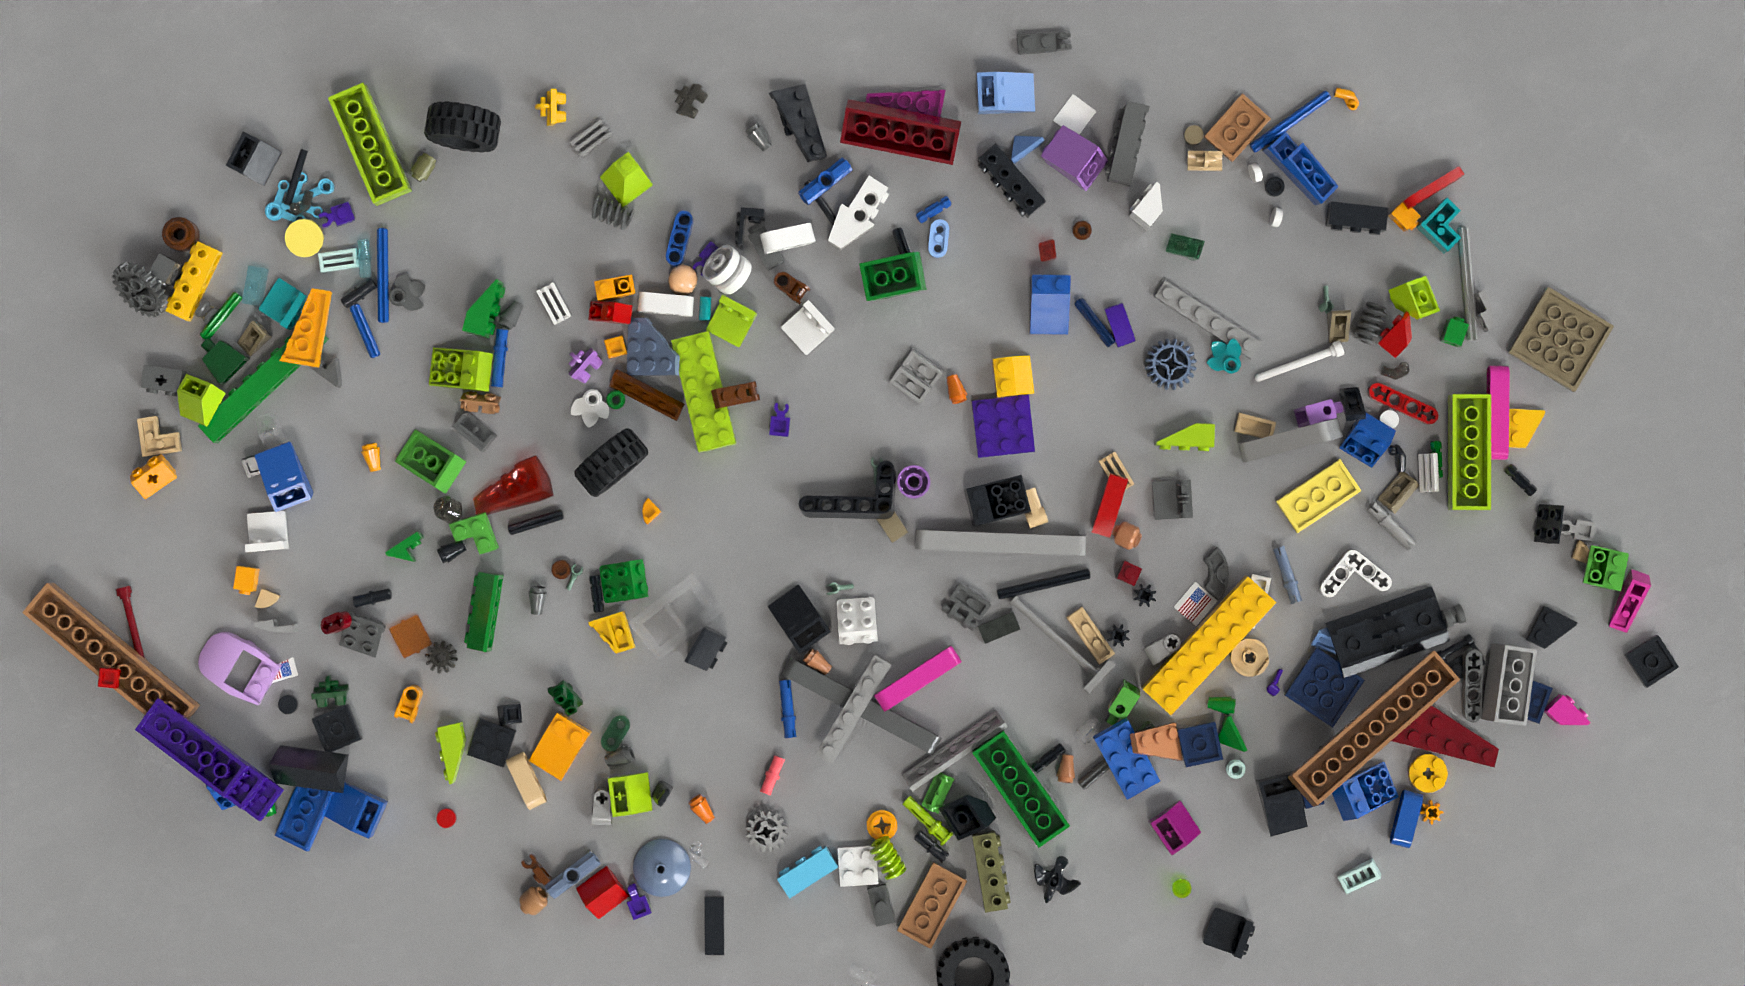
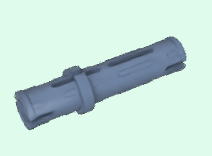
[1273,546,1303,604]

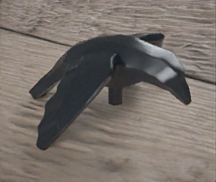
[1034,856,1081,903]

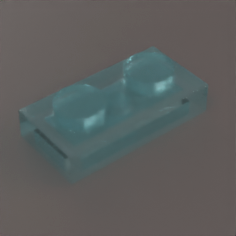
[242,265,269,307]

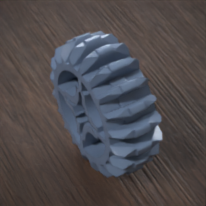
[1145,339,1197,390]

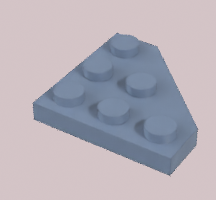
[627,318,680,376]

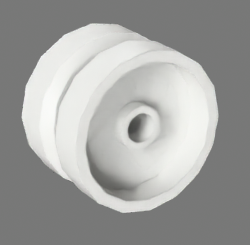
[702,245,752,295]

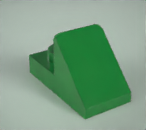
[385,532,424,562]

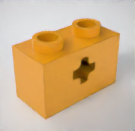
[130,454,177,499]

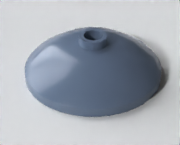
[633,839,691,897]

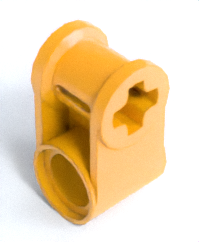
[394,685,423,724]

